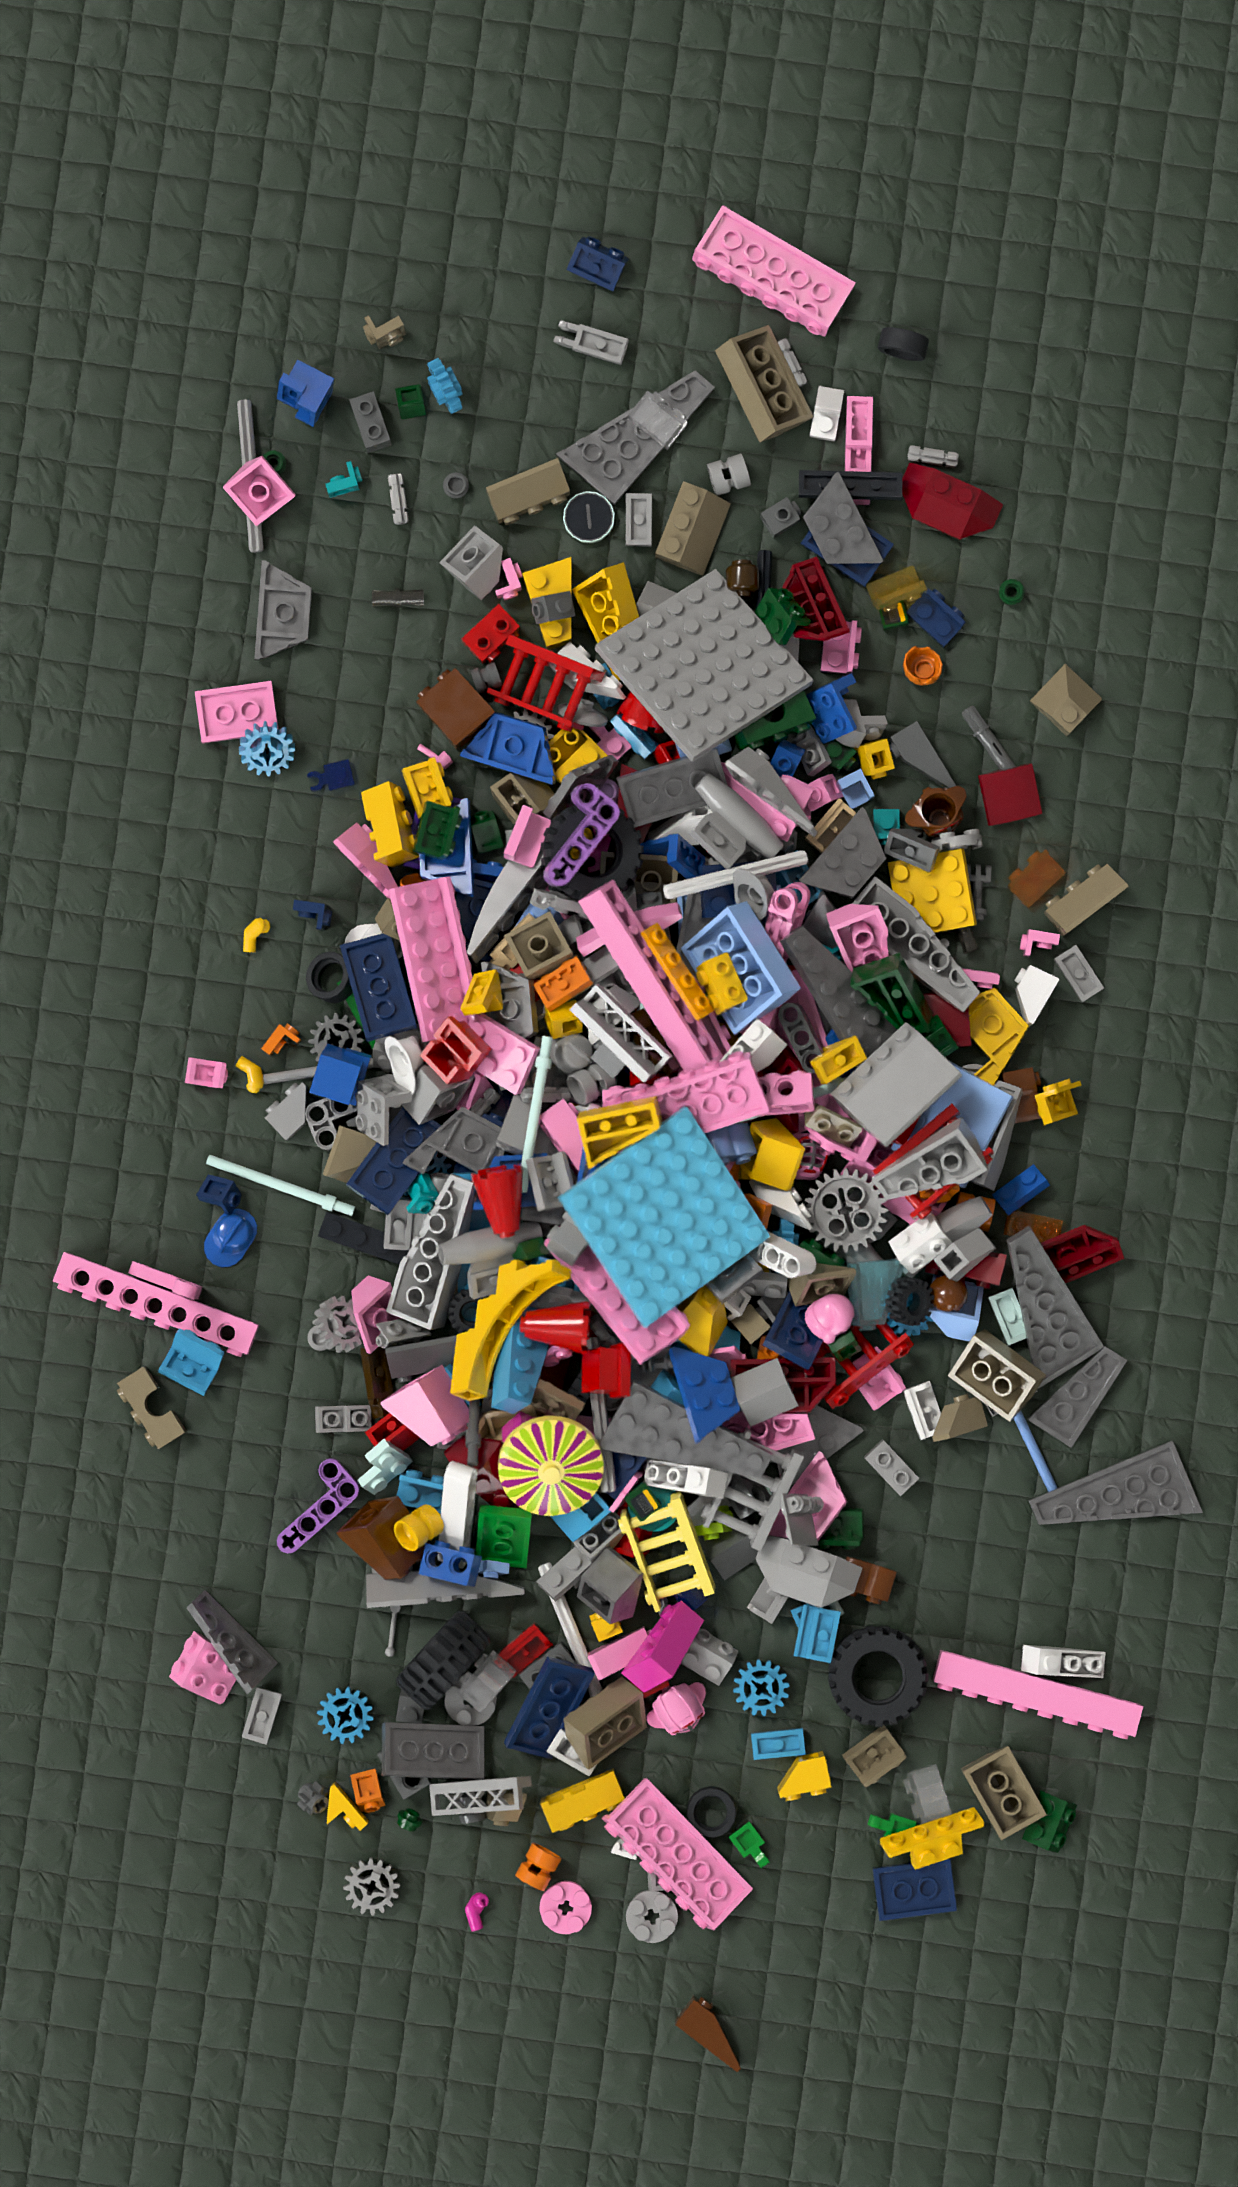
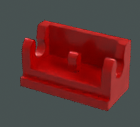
[495,1622,553,1678]

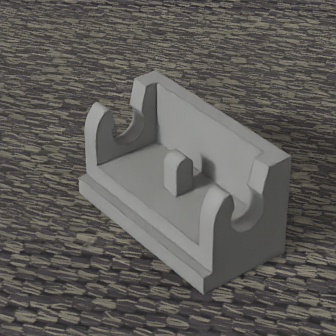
[496,1094,531,1155]
[747,1578,788,1624]

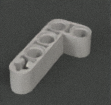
[305,1074,396,1150]

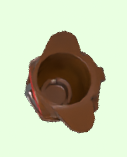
[905,786,966,837]

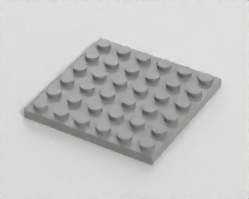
[595,569,813,762]

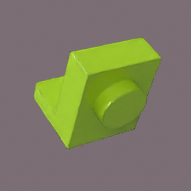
[694,1505,733,1541]

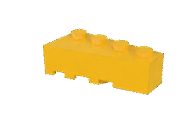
[572,562,639,681]

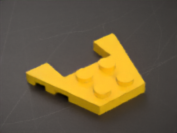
[969,988,1029,1085]

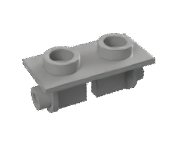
[376,1319,431,1348]

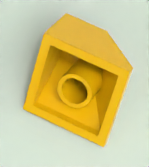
[677,1285,728,1357]

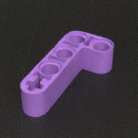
[544,784,620,886]
[277,1458,360,1553]

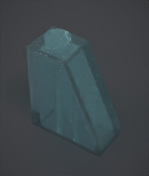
[847,1259,904,1331]

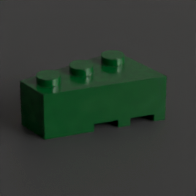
[850,952,933,1034]

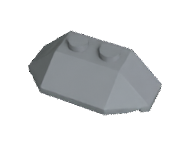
[756,1535,862,1608]

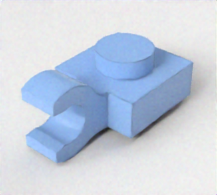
[462,1559,510,1579]

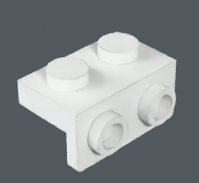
[888,1213,953,1274]

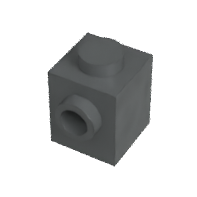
[760,497,802,539]

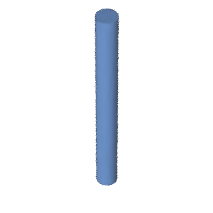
[1013,1410,1057,1492]

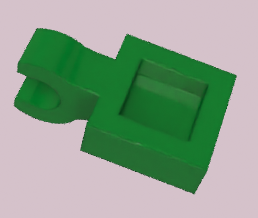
[867,1813,916,1837]
[729,1821,769,1868]

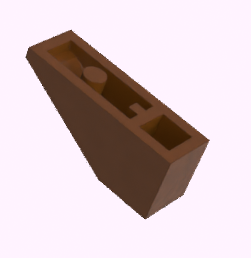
[675,1996,741,2072]

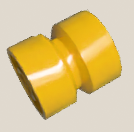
[394,1504,444,1551]

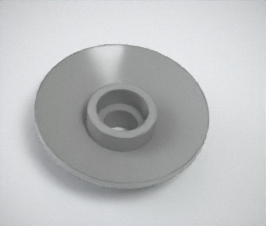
[557,699,608,727]

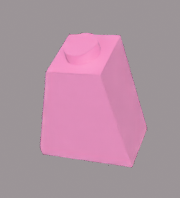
[587,1626,651,1680]

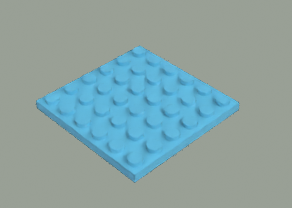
[558,1107,770,1328]

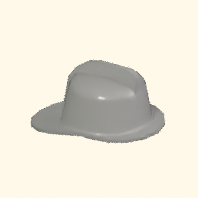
[733,868,774,920]
[550,1033,595,1076]

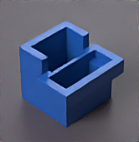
[277,360,334,427]
[310,1044,371,1106]

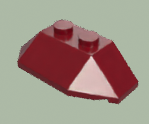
[902,462,1003,540]
[782,557,850,641]
[1040,1225,1124,1284]
[731,1357,836,1413]
[444,1435,522,1509]

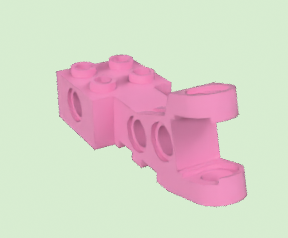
[759,882,810,1030]

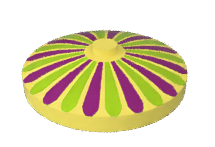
[498,1416,603,1516]

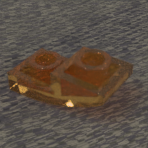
[1003,1210,1063,1242]

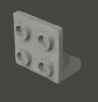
[355,1076,412,1146]

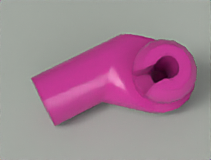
[465,1892,489,1931]

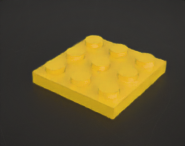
[888,848,977,933]

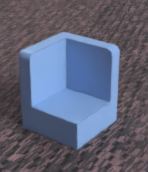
[837,769,875,809]

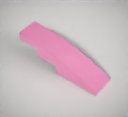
[844,396,873,505]
[576,902,683,957]

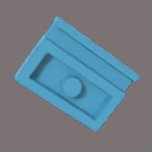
[793,1604,841,1663]

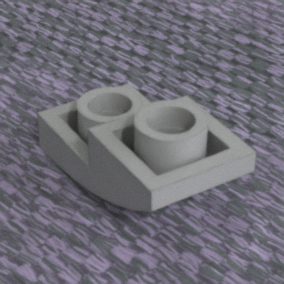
[786,725,832,776]
[315,1405,371,1433]

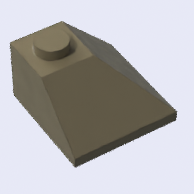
[1030,664,1102,736]
[504,911,574,979]
[323,1126,376,1183]
[787,1263,856,1306]

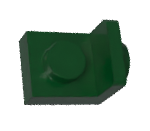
[823,739,857,773]
[471,810,504,854]
[921,1015,959,1057]
[828,1328,862,1363]

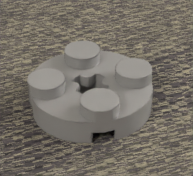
[931,829,983,853]
[445,1673,497,1726]
[626,1890,678,1943]

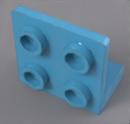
[397,1469,444,1514]

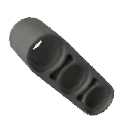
[778,1003,824,1073]

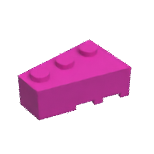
[621,1601,704,1692]

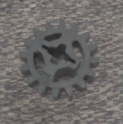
[308,1013,366,1062]

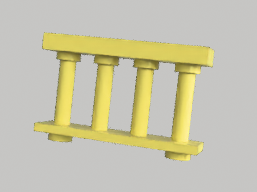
[618,1491,715,1612]

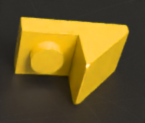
[460,969,503,1016]
[810,1036,867,1084]
[327,1781,369,1830]

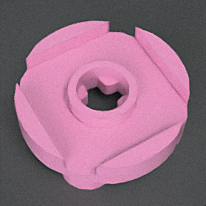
[540,1881,592,1934]

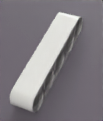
[749,1231,816,1278]
[437,1461,477,1568]

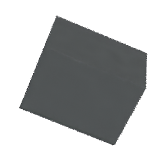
[698,1511,758,1581]

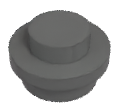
[443,472,469,499]

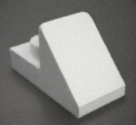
[809,386,844,442]
[547,1729,597,1776]

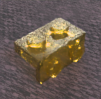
[866,566,927,612]

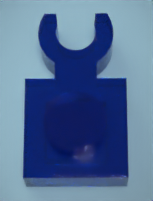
[307,759,355,792]

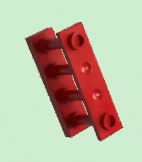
[487,634,605,732]
[872,1103,994,1221]
[815,1292,914,1409]

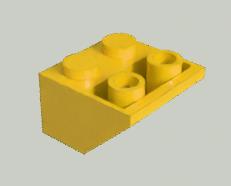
[549,728,608,784]
[739,1118,805,1191]
[777,1751,831,1801]

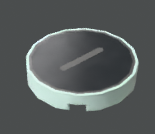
[563,491,614,544]

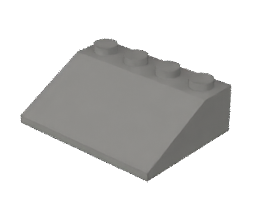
[830,1023,963,1147]

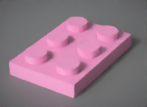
[195,681,278,744]
[468,1013,540,1095]

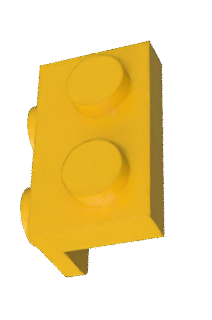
[402,757,453,819]
[696,953,748,1015]
[1035,1079,1082,1125]

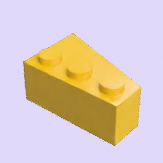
[522,557,572,650]
[361,781,419,868]
[577,1096,662,1169]
[541,1769,625,1833]

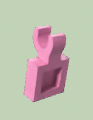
[589,726,631,760]

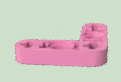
[128,1261,203,1299]

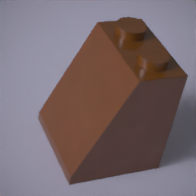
[416,668,495,751]
[336,1496,431,1580]

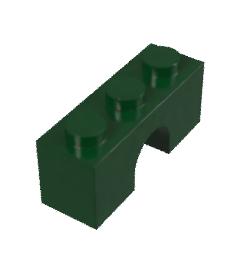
[734,690,816,751]

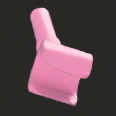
[417,744,453,769]

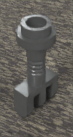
[967,864,991,922]

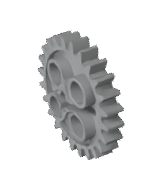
[805,1168,889,1253]

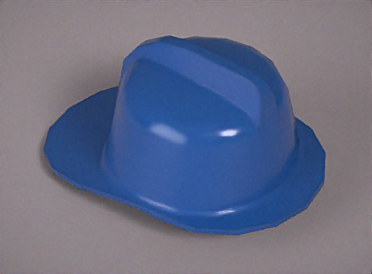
[204,1209,257,1267]

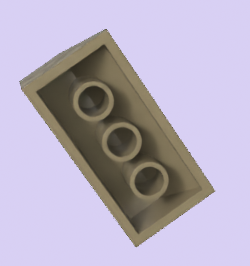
[715,325,813,443]

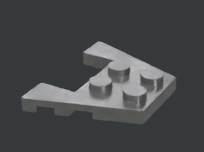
[403,1106,504,1203]

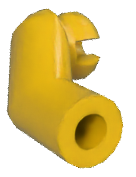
[243,918,271,953]
[235,1056,264,1093]

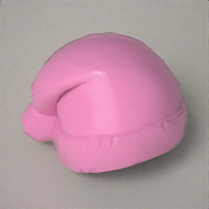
[805,1294,855,1344]

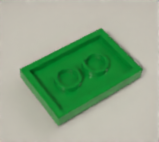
[476,1505,532,1568]

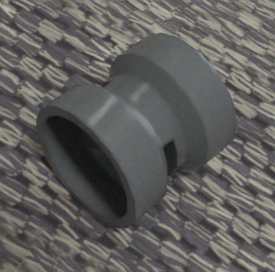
[470,662,502,694]
[459,1793,486,1824]

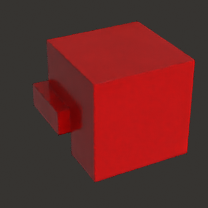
[420,1016,492,1084]
[582,1343,631,1398]

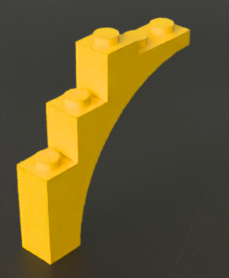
[450,1260,571,1401]

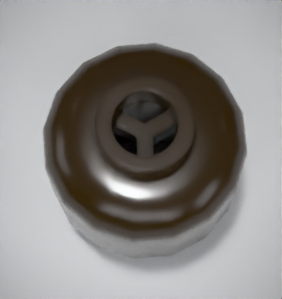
[726,559,759,599]

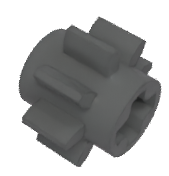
[297,1781,330,1815]

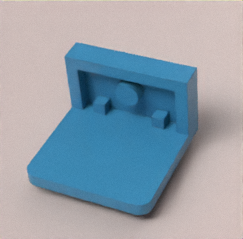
[158,1329,224,1396]

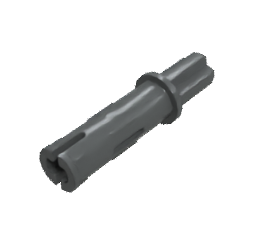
[961,705,1016,770]

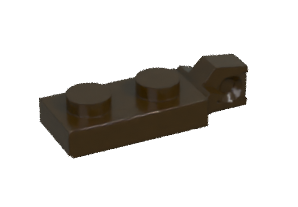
[621,1008,680,1077]
[360,1346,393,1418]

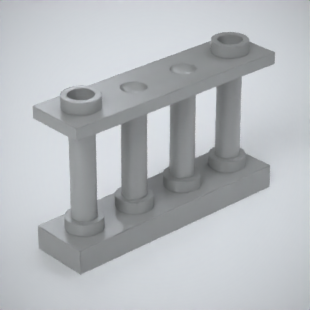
[700,1427,804,1551]

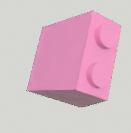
[381,1365,469,1446]

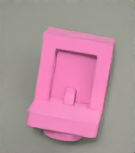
[495,558,523,601]
[185,1057,228,1088]

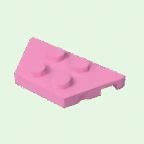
[768,1451,847,1541]

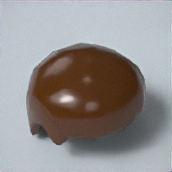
[929,1275,968,1312]

